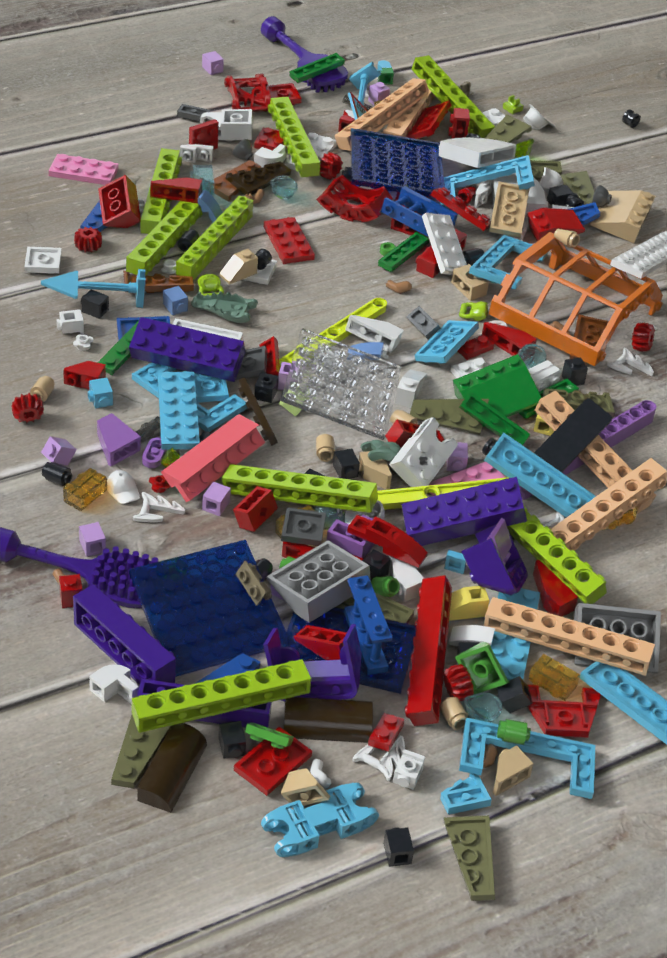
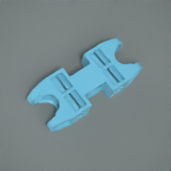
[261,783,379,857]

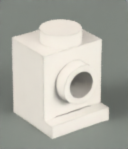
[57,310,84,335]
[393,749,425,790]

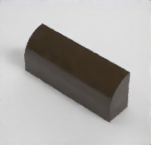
[283,697,373,743]
[137,723,207,813]

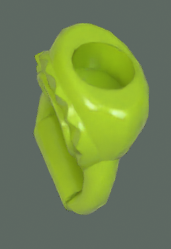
[198,274,224,296]
[459,301,488,321]

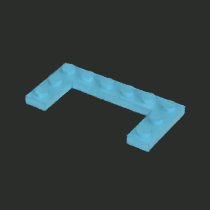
[438,155,535,209]
[469,235,548,289]
[132,363,247,432]
[459,718,596,799]

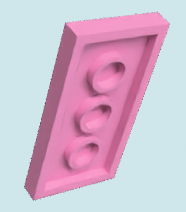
[49,154,119,185]
[428,462,506,496]

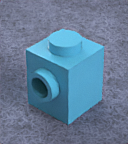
[88,378,113,408]

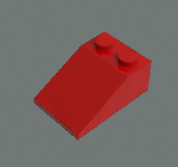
[527,208,585,241]

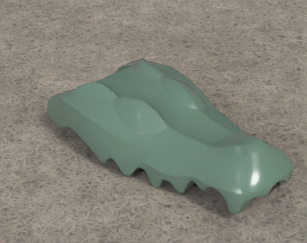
[191,291,258,323]
[361,440,401,462]

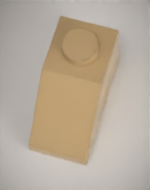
[220,249,258,285]
[358,451,392,490]
[493,745,534,796]
[281,768,330,806]

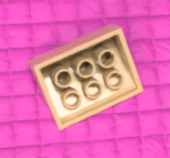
[590,190,656,243]

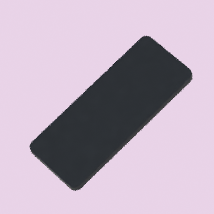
[534,398,612,472]

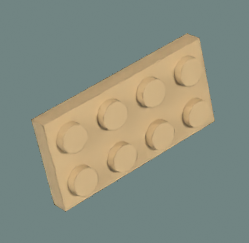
[489,181,530,238]

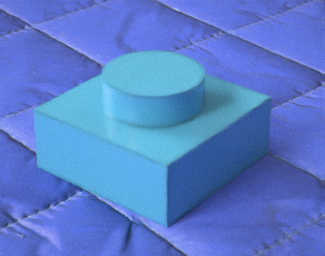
[444,550,467,574]

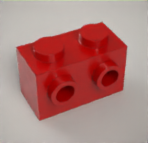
[448,108,470,139]

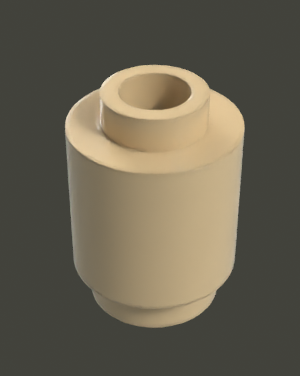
[30,376,55,402]
[390,409,418,425]
[316,434,335,462]
[440,697,468,730]

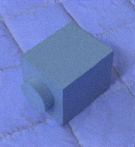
[163,286,188,315]

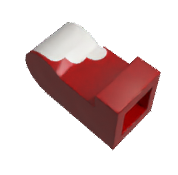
[338,109,355,132]

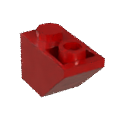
[63,361,106,390]

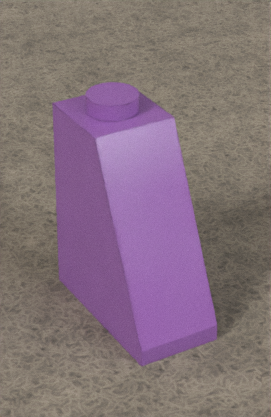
[97,413,141,467]

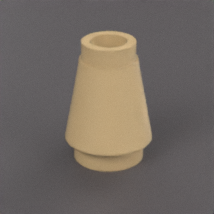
[554,229,580,248]

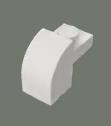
[254,144,287,168]
[89,665,139,704]

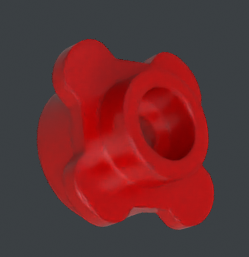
[149,475,170,493]

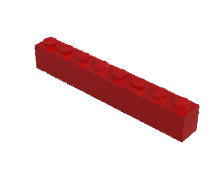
[405,575,452,726]

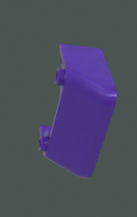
[461,524,528,595]
[263,624,362,701]

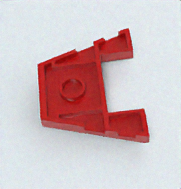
[527,684,601,738]

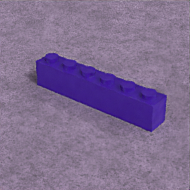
[137,679,272,728]

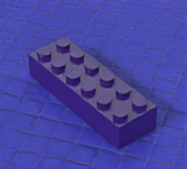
[129,317,245,382]
[401,477,527,546]
[73,584,176,685]

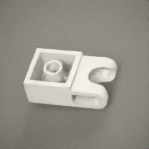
[200,109,253,142]
[389,417,458,487]

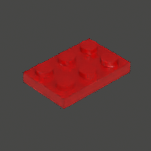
[234,727,312,796]

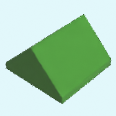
[455,641,508,695]

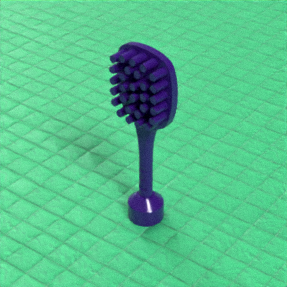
[261,16,348,93]
[0,527,162,608]

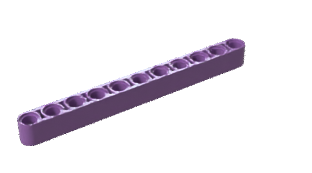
[519,400,657,500]

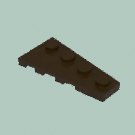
[225,161,292,195]
[238,377,278,446]

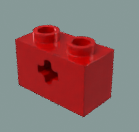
[233,486,278,532]

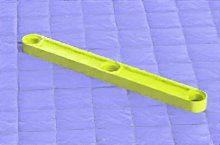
[279,298,387,367]
[377,478,508,510]

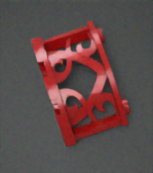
[224,74,271,112]
[316,175,393,222]

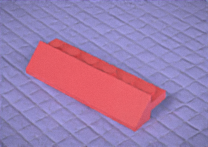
[161,414,266,502]

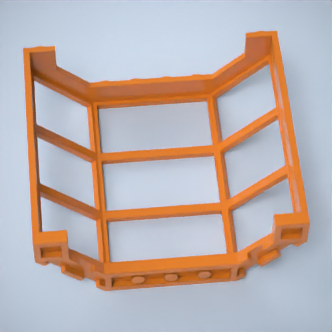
[489,232,663,366]

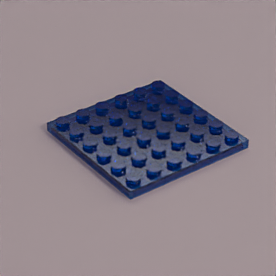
[350,128,445,199]
[129,540,290,677]

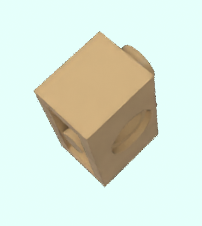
[451,264,489,301]

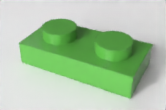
[245,722,294,749]

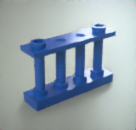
[381,186,458,237]
[344,575,392,675]

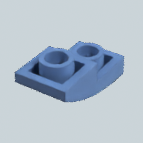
[198,190,223,223]
[346,342,384,363]

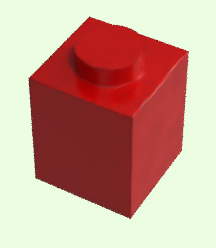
[59,574,82,608]

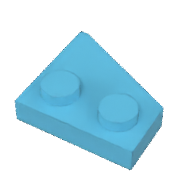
[440,773,492,815]

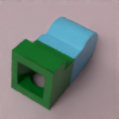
[377,60,394,85]

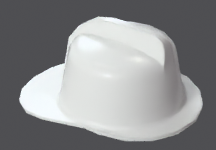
[523,104,556,130]

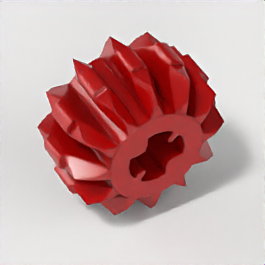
[319,152,343,180]
[74,227,102,253]
[632,322,655,352]
[11,393,44,424]
[443,664,474,701]

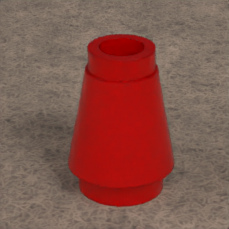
[458,186,476,204]

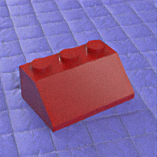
[98,175,141,228]

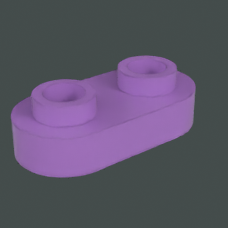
[142,437,167,468]

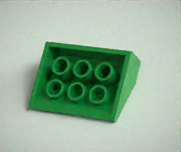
[453,354,542,427]

